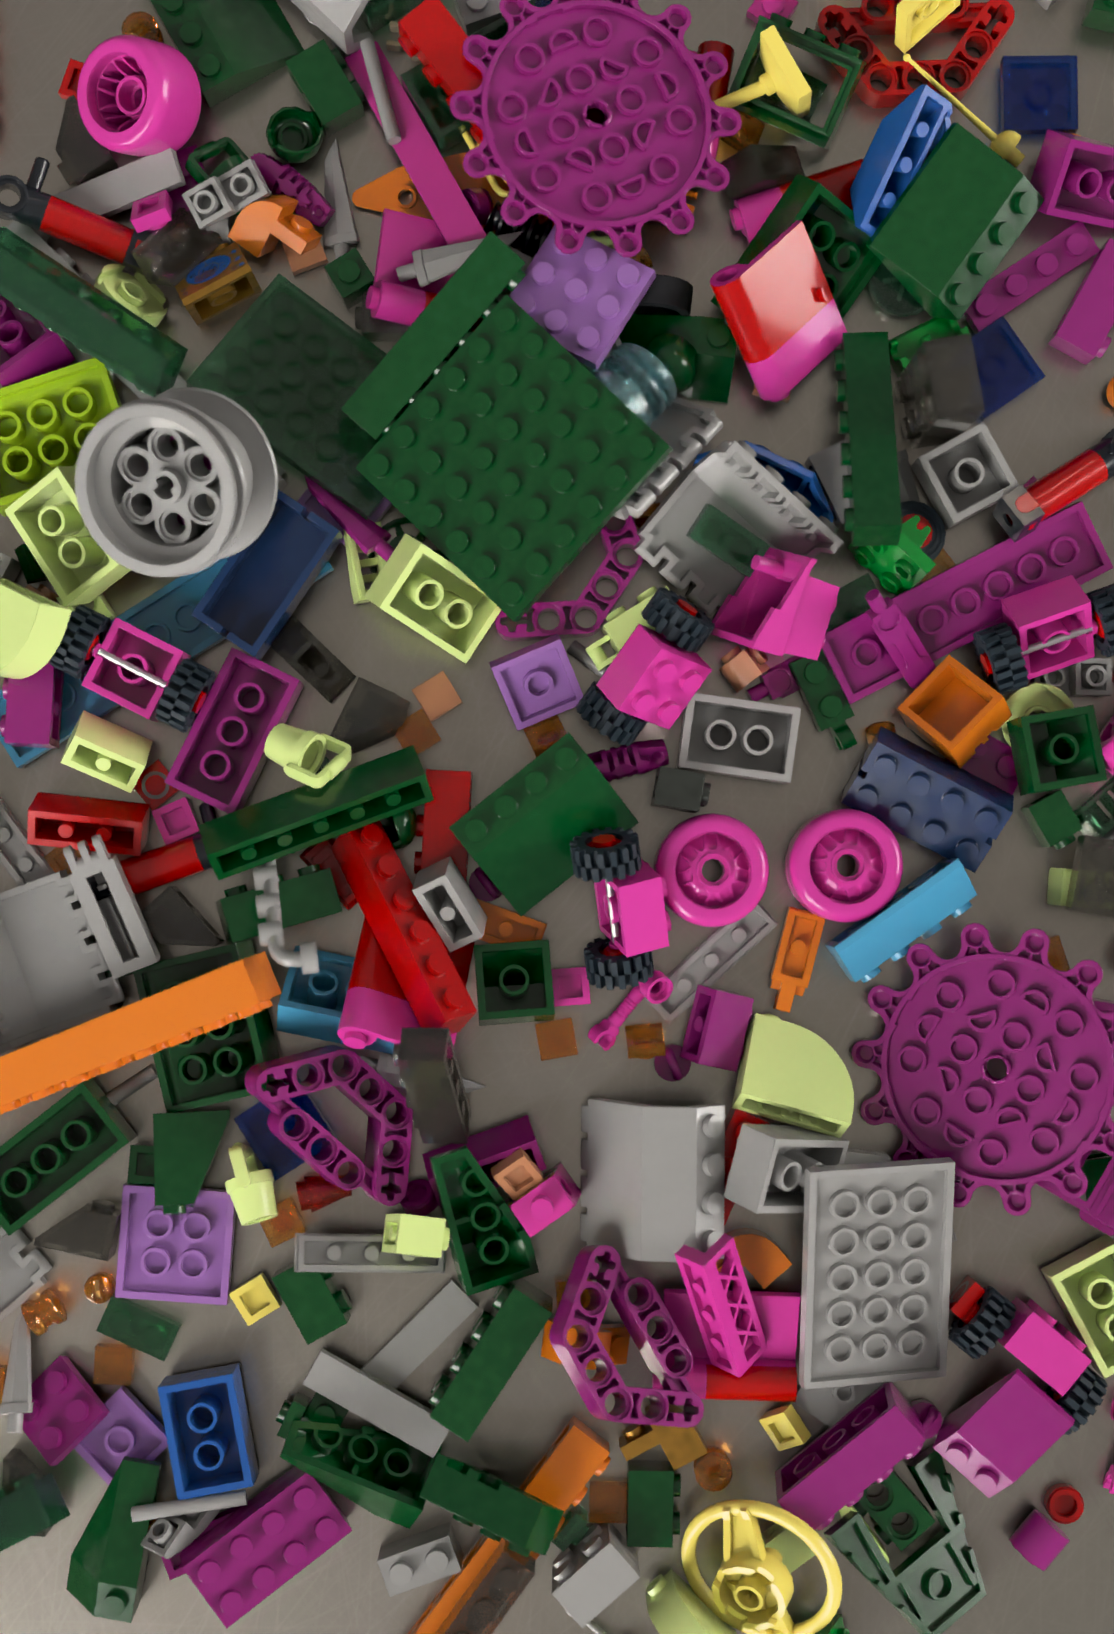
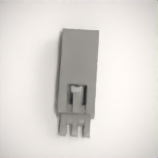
[63,834,161,979]

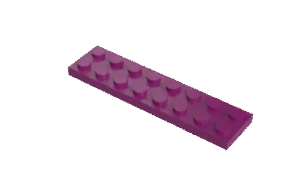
[822,501,1114,704]

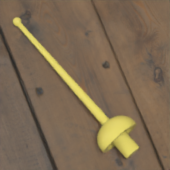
[903,53,1025,167]

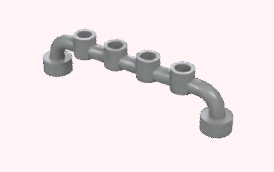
[253,859,319,975]

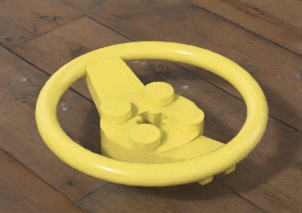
[681,1499,842,1634]

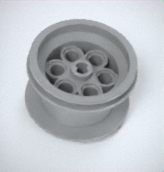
[75,387,278,577]

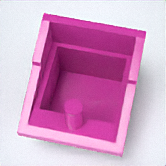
[711,546,840,660]

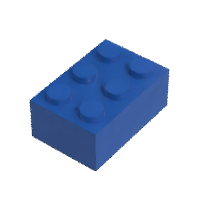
[157,1363,259,1500]

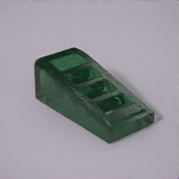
[1073,775,1114,842]

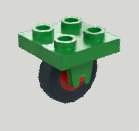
[847,500,946,595]

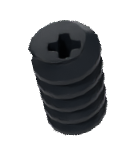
[483,200,553,256]

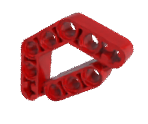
[814,0,1015,108]

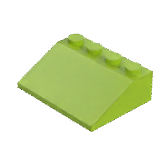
[0,355,122,517]

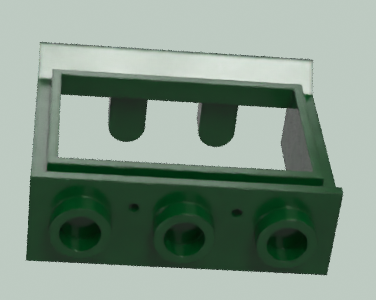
[727,12,866,149]

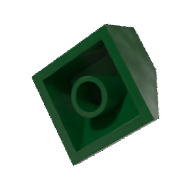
[1007,705,1108,796]
[474,939,555,1026]

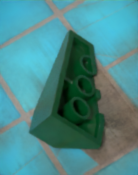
[619,314,737,404]
[429,1145,539,1296]
[280,1420,442,1529]
[66,1456,162,1623]

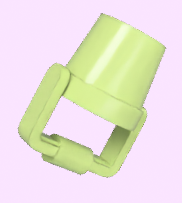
[264,723,352,788]
[225,1142,278,1226]

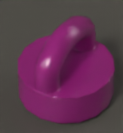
[462,188,493,225]
[469,867,502,901]
[653,1043,691,1082]
[400,1179,439,1216]
[910,1399,942,1439]

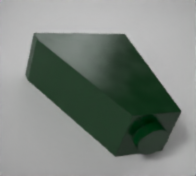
[153,1110,230,1215]

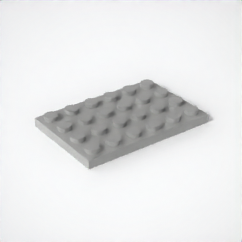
[799,1157,955,1390]

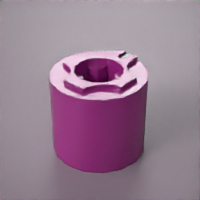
[1009,1508,1070,1571]

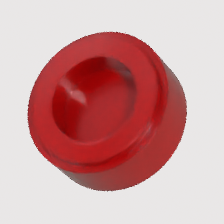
[1044,1483,1084,1524]

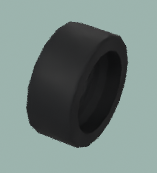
[633,274,693,316]

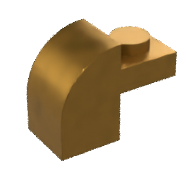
[619,1404,708,1471]

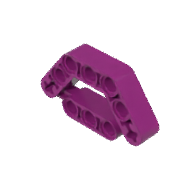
[494,516,643,642]
[245,1045,414,1206]
[549,1245,704,1428]

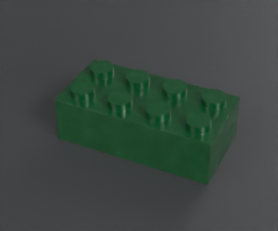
[0,1078,137,1236]
[428,1278,553,1442]

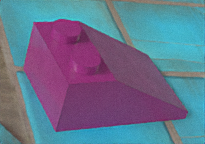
[1030,129,1114,228]
[0,268,76,387]
[932,1368,1075,1498]

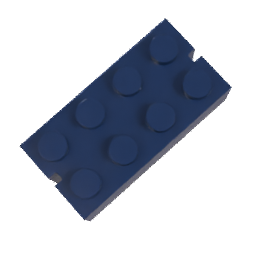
[191,489,344,661]
[841,726,1014,873]

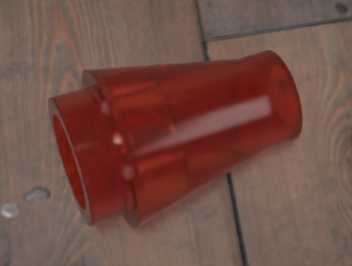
[295,1174,352,1213]

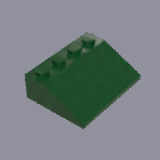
[149,0,304,108]
[866,123,1044,321]
[710,174,882,319]
[449,732,639,916]
[133,939,284,1113]

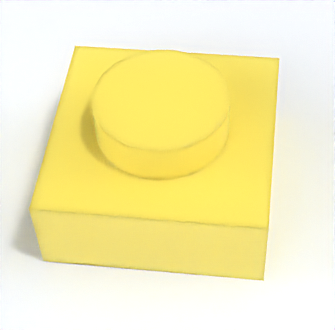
[229,1272,282,1326]
[759,1404,812,1451]

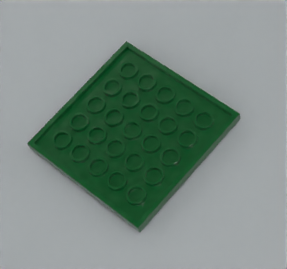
[355,294,673,622]

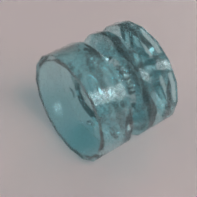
[592,343,677,427]

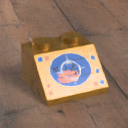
[170,242,262,325]

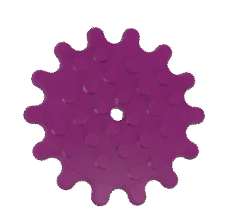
[449,0,742,257]
[851,923,1114,1216]

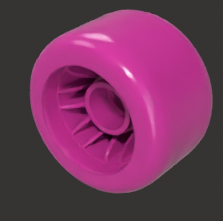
[77,35,201,157]
[785,809,903,922]
[654,813,769,927]

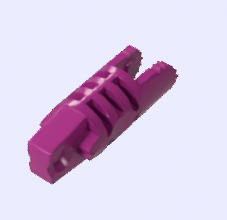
[250,152,335,228]
[587,739,669,782]

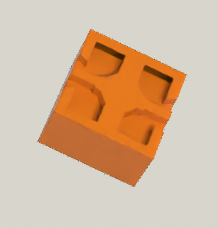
[897,655,1012,769]

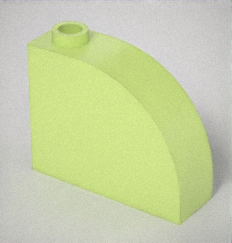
[0,577,72,679]
[732,1013,854,1138]
[646,1569,736,1634]

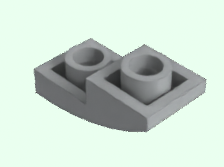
[182,159,271,229]
[1030,658,1112,697]
[140,1494,221,1559]

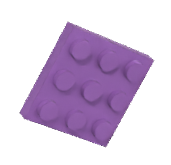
[509,225,656,371]
[115,1183,236,1305]

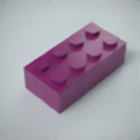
[164,647,304,814]
[775,1382,926,1531]
[180,1466,352,1629]

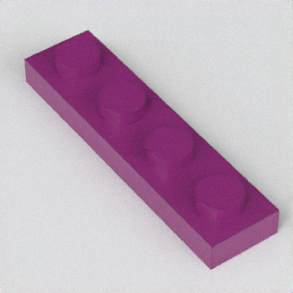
[964,221,1100,334]

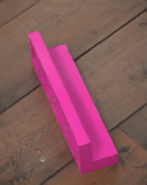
[675,1233,768,1378]

